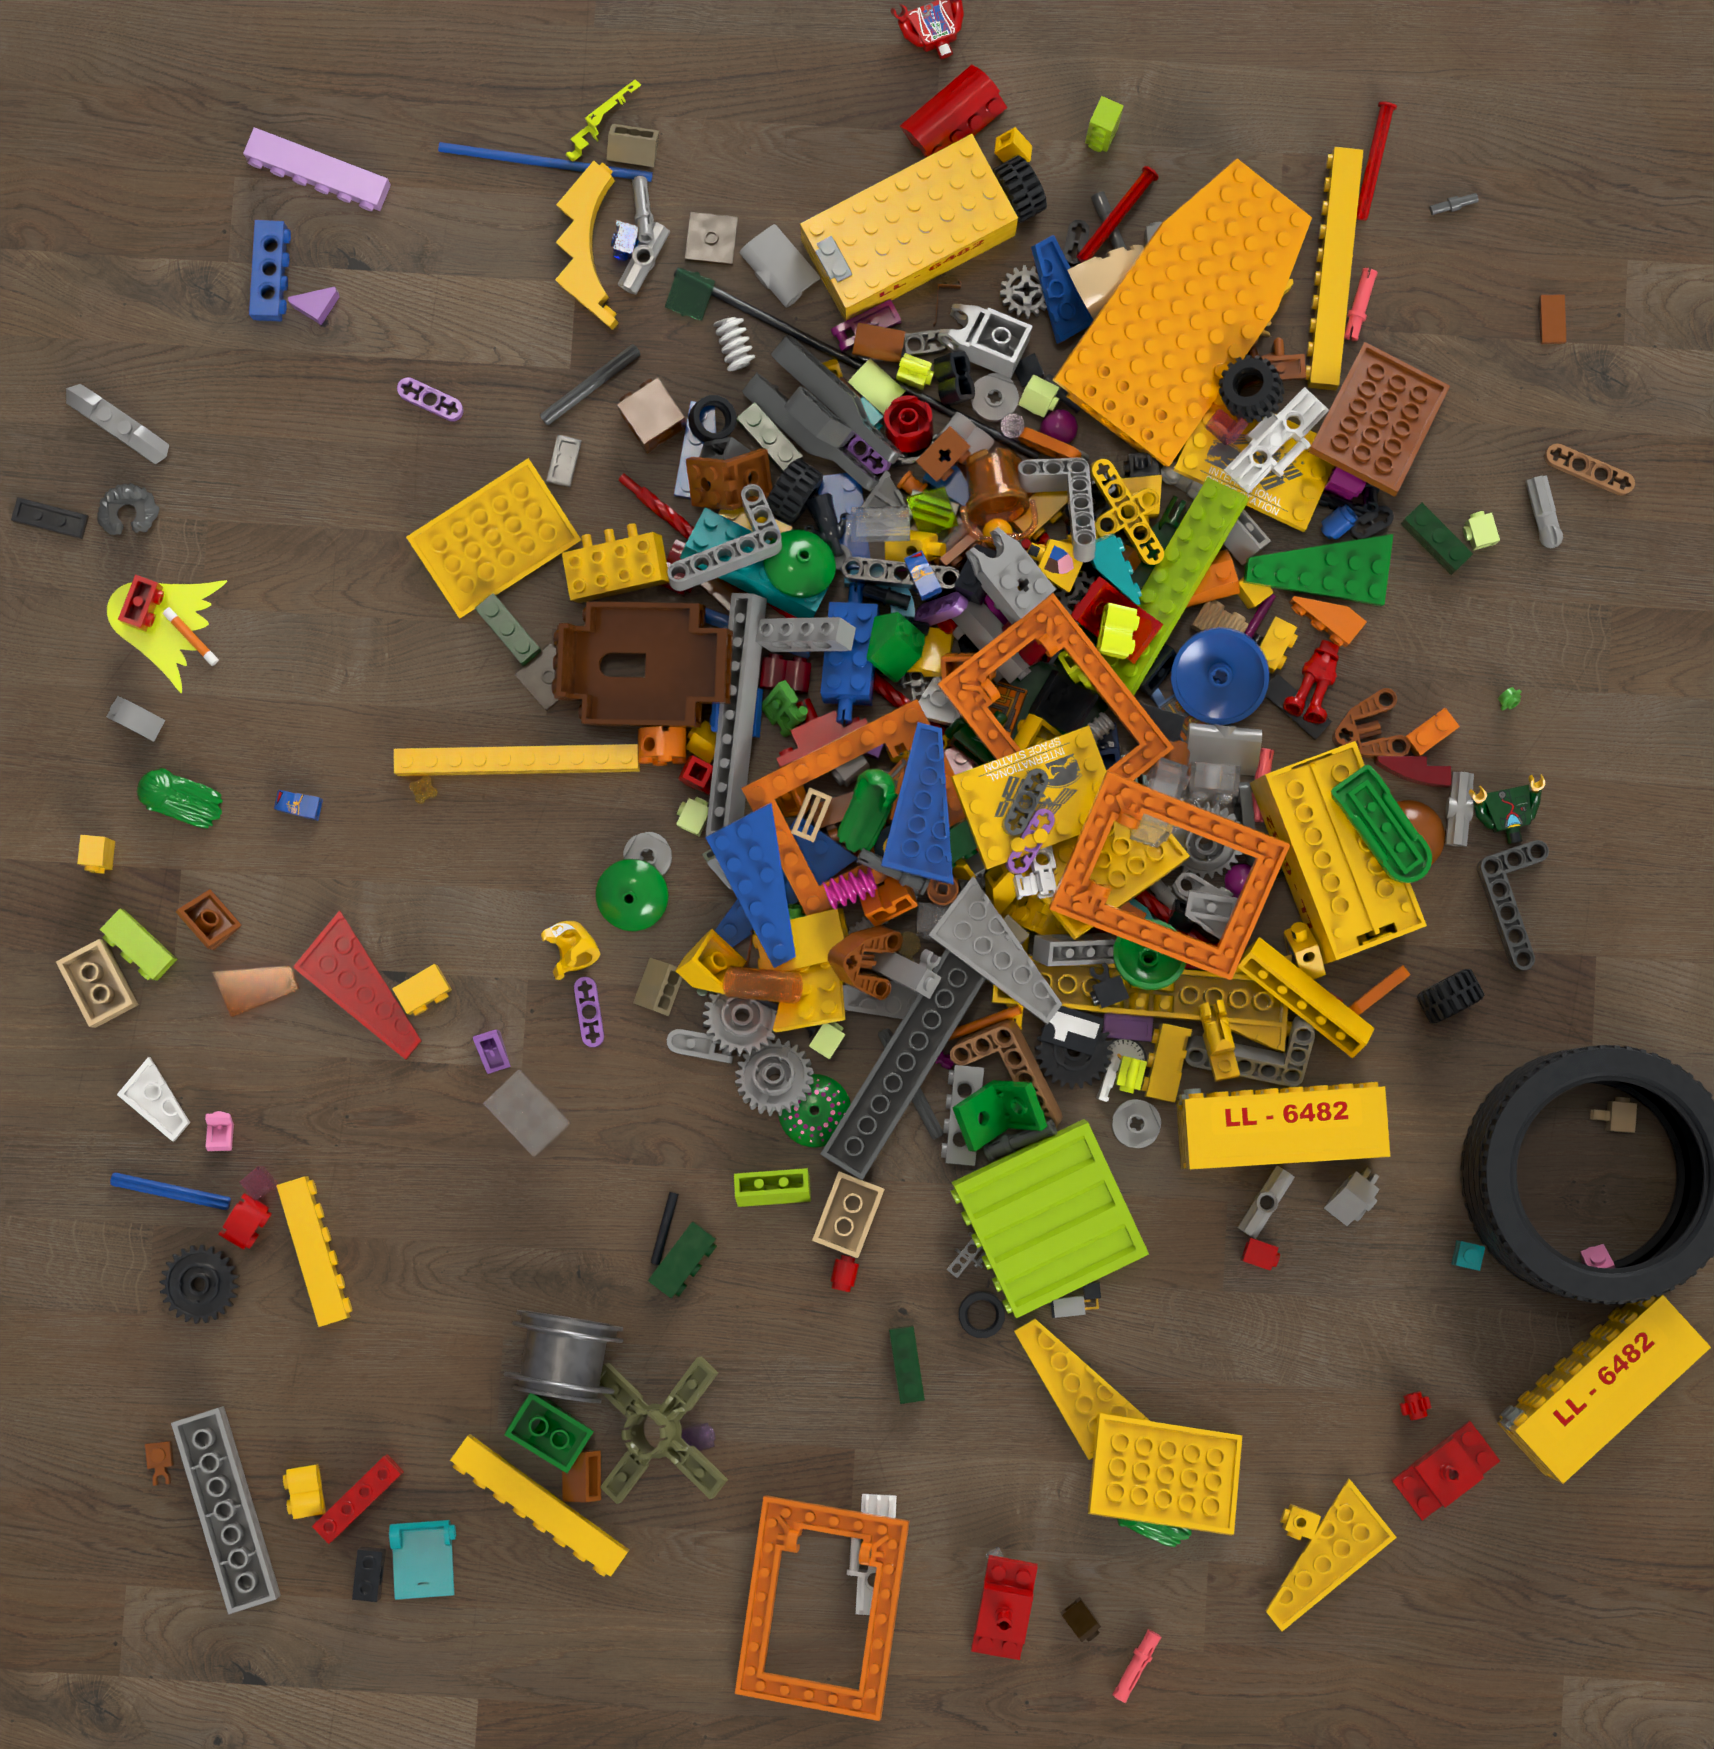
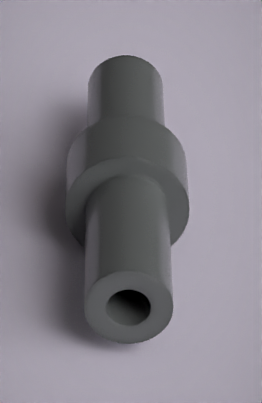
[1429,193,1479,215]

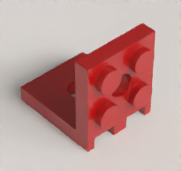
[1071,576,1163,664]

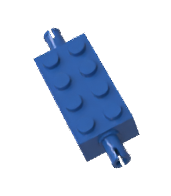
[820,582,880,724]

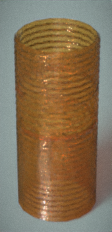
[723,966,803,1004]

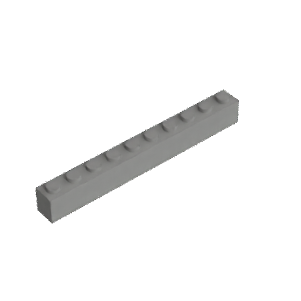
[706,593,767,836]

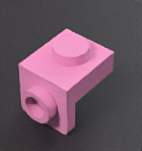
[205,1111,234,1151]
[1580,1244,1615,1269]

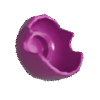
[1039,409,1078,444]
[1224,863,1252,898]

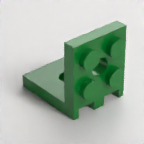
[952,1080,1048,1152]

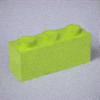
[1085,96,1124,152]
[100,908,178,981]
[734,1168,811,1207]

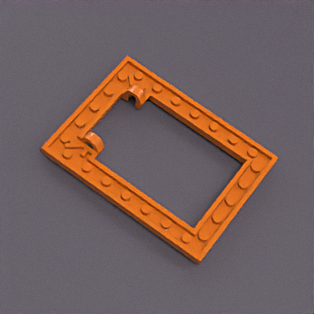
[937,593,1174,781]
[741,699,965,916]
[1049,771,1290,980]
[735,1495,910,1721]

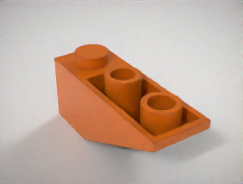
[1289,596,1367,648]

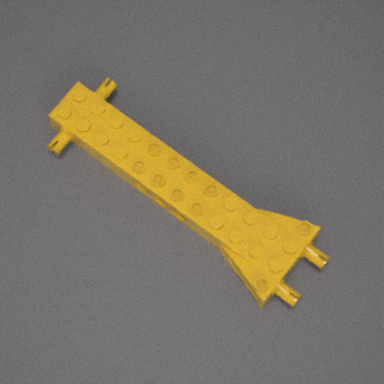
[991,932,1293,1053]

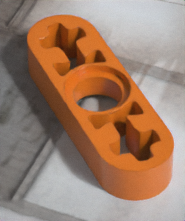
[1018,427,1082,459]
[1349,965,1411,1015]

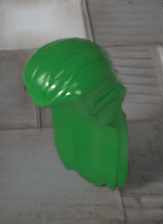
[137,768,223,829]
[837,769,898,852]
[1116,1518,1192,1547]

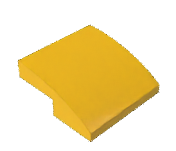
[907,627,954,677]

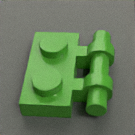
[762,680,808,737]

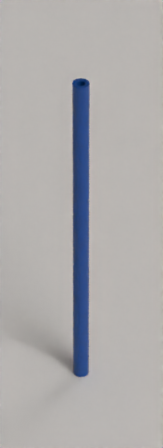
[438,142,653,182]

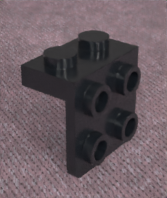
[1029,670,1099,733]

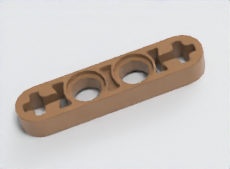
[1544,444,1635,496]

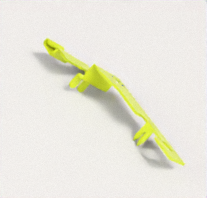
[566,80,641,161]

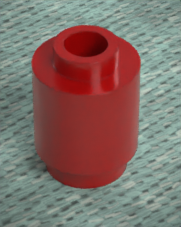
[830,1255,859,1292]

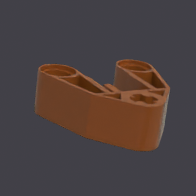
[1332,688,1410,758]
[828,925,903,1000]

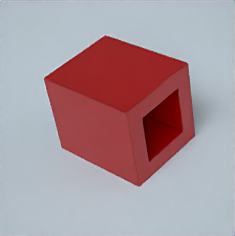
[1240,1237,1281,1271]

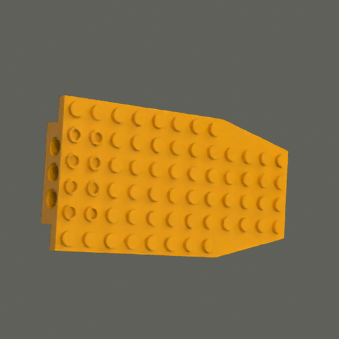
[1053,158,1312,467]

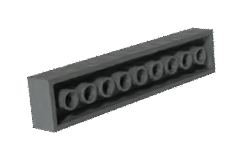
[820,949,986,1180]

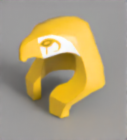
[541,921,600,980]

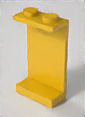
[752,908,849,976]

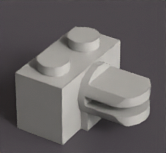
[1324,1167,1380,1226]

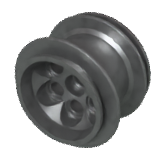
[504,1310,623,1403]

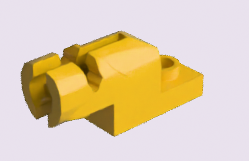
[1199,1000,1240,1082]

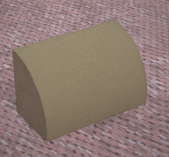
[607,124,659,167]
[633,958,683,1016]

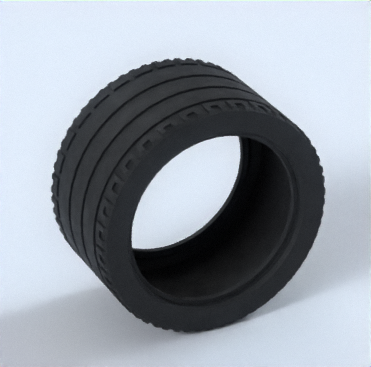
[1460,1045,1714,1304]

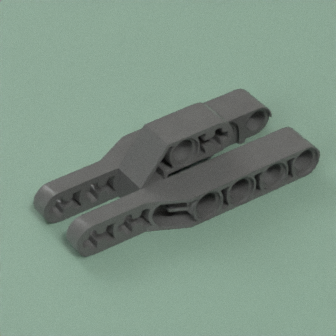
[742,335,902,491]

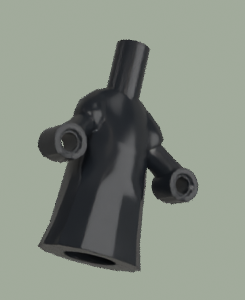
[804,493,850,557]

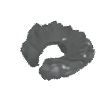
[97,483,160,535]

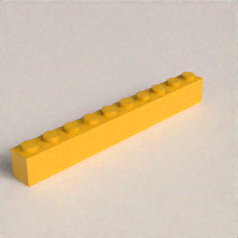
[1305,147,1363,391]
[394,744,640,776]

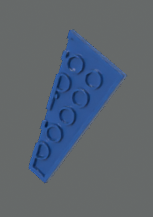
[881,722,954,885]
[705,803,796,968]
[714,817,858,948]

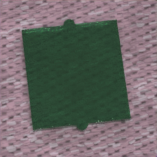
[665,267,716,321]

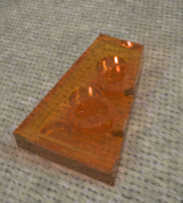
[213,966,300,1017]

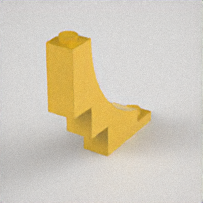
[555,161,618,330]

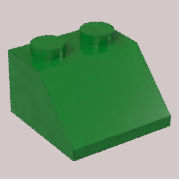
[866,612,925,682]

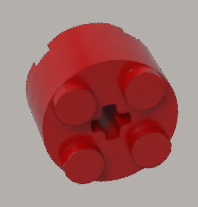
[884,395,934,452]
[218,1193,272,1250]

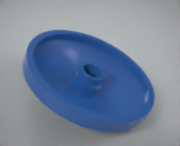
[1171,627,1269,725]

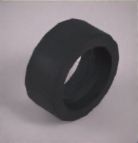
[688,395,737,442]
[958,1291,1005,1338]

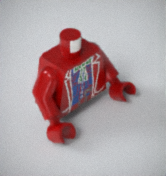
[891,0,964,59]

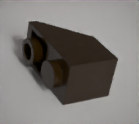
[1060,1597,1101,1642]

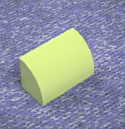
[848,358,906,415]

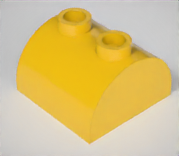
[1013,714,1062,750]

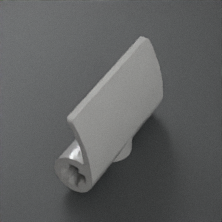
[739,224,820,308]
[1186,723,1262,776]

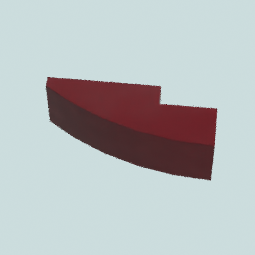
[1374,756,1451,788]

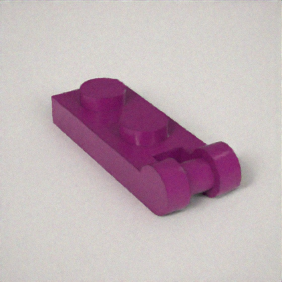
[831,299,901,352]

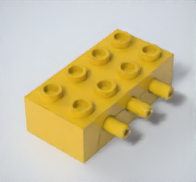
[562,523,669,603]

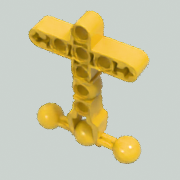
[982,459,1164,604]

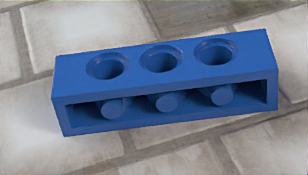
[249,220,291,321]

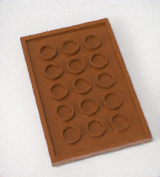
[1308,342,1450,497]

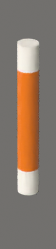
[162,607,219,666]

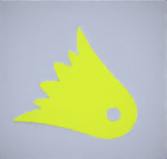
[107,580,227,693]

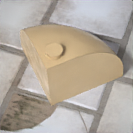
[1067,245,1144,319]

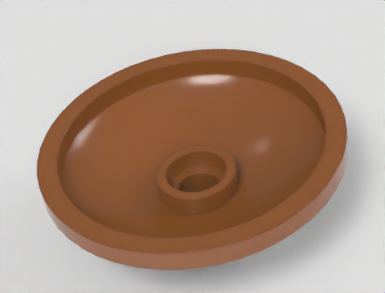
[1397,800,1445,865]

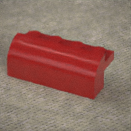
[900,64,1008,158]

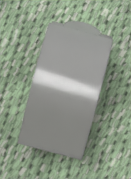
[106,696,165,742]

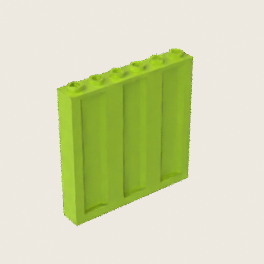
[950,1119,1149,1318]

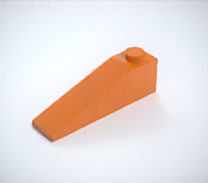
[1186,549,1240,608]

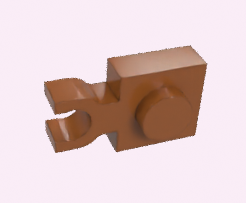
[145,1441,174,1486]

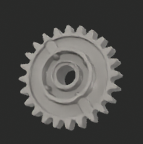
[1168,802,1242,879]
[702,978,777,1056]
[735,1038,814,1116]

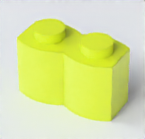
[1096,603,1140,659]

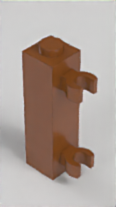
[809,791,892,842]

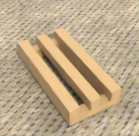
[791,787,832,842]

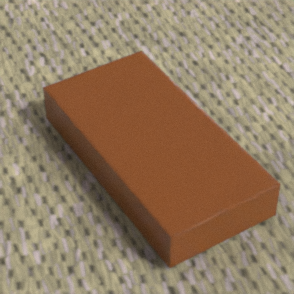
[1539,295,1566,344]

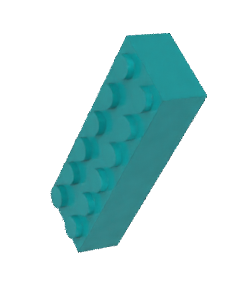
[680,507,829,618]

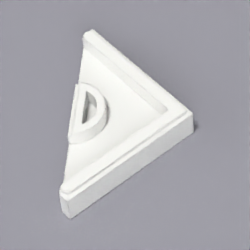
[1096,1056,1121,1102]

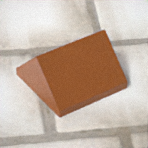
[176,889,242,950]

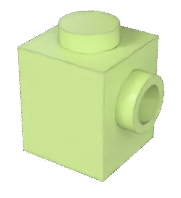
[1018,375,1059,418]
[1463,511,1500,551]
[676,797,709,837]
[809,1022,845,1060]

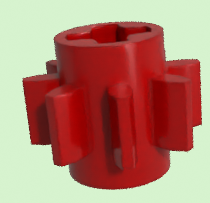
[1399,1391,1432,1420]

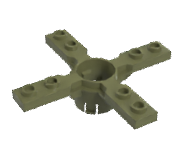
[599,1356,728,1504]

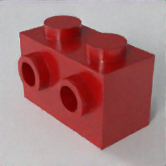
[118,574,164,632]

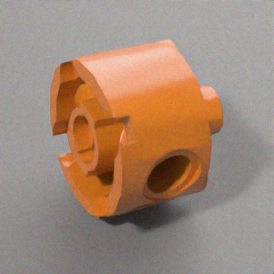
[638,726,686,766]

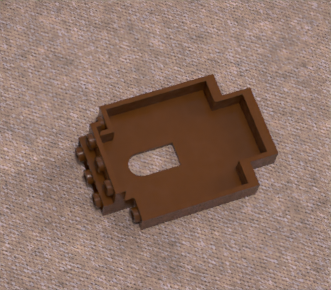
[551,602,733,728]

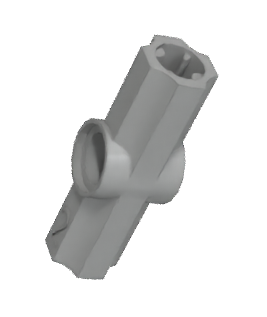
[618,222,670,295]
[1445,772,1474,847]
[1237,1165,1295,1239]

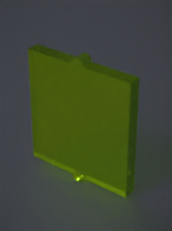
[906,486,959,533]

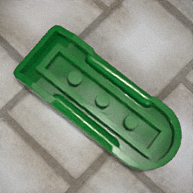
[1331,765,1432,883]

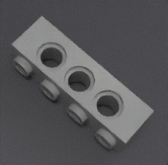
[755,617,856,652]
[1032,932,1117,966]
[941,1065,984,1166]

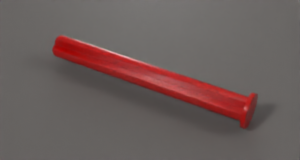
[1356,101,1397,221]
[1077,166,1159,263]

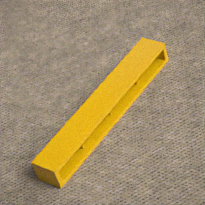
[450,1434,630,1577]

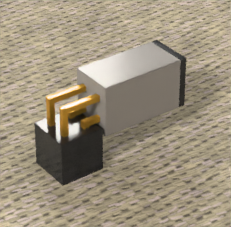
[1050,1282,1101,1318]

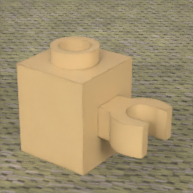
[1590,1097,1637,1133]

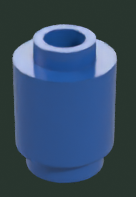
[1321,505,1358,540]

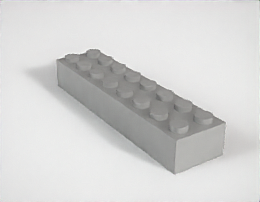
[171,1406,281,1615]

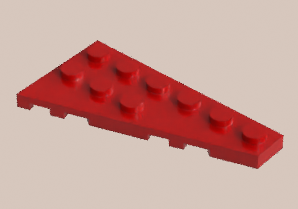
[293,910,422,1060]

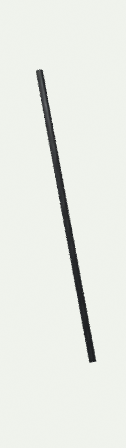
[674,268,1040,460]

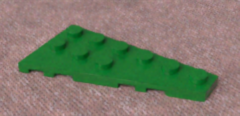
[1243,534,1394,606]

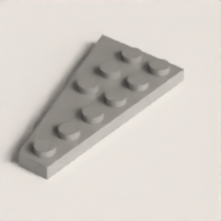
[928,876,1062,1024]

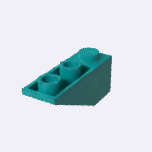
[1090,534,1142,605]

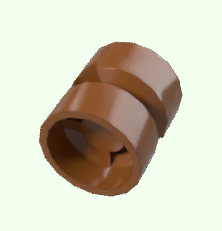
[927,873,960,905]

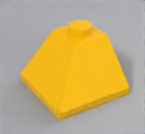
[675,929,747,994]

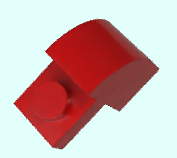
[678,755,713,796]

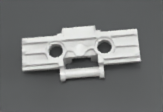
[1224,387,1329,494]
[847,1494,897,1615]

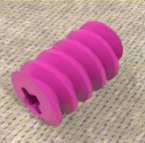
[823,867,877,910]

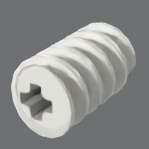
[713,317,755,371]

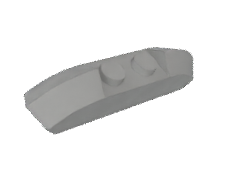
[66,384,169,464]

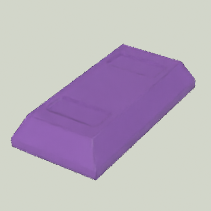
[1103,1013,1154,1042]

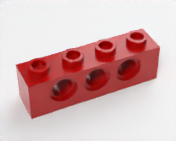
[312,1454,404,1544]

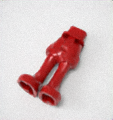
[1283,640,1340,724]

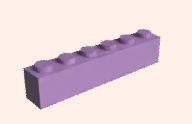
[243,127,391,211]

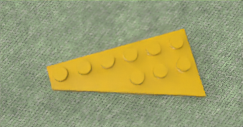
[773,880,845,1033]
[1014,1319,1150,1460]
[1265,1478,1397,1631]

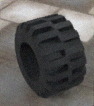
[992,155,1047,223]
[1219,355,1285,423]
[767,458,823,525]
[1416,969,1485,1023]

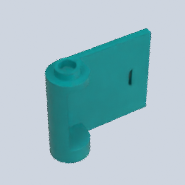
[389,1520,456,1600]

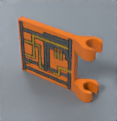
[983,680,1028,737]

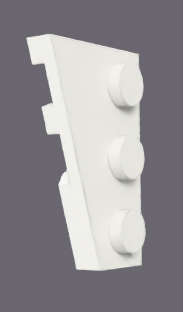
[918,677,960,726]
[117,1057,190,1142]

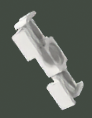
[1013,845,1057,900]

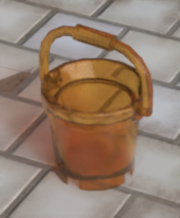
[960,448,1038,545]

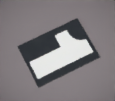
[1040,1006,1104,1056]

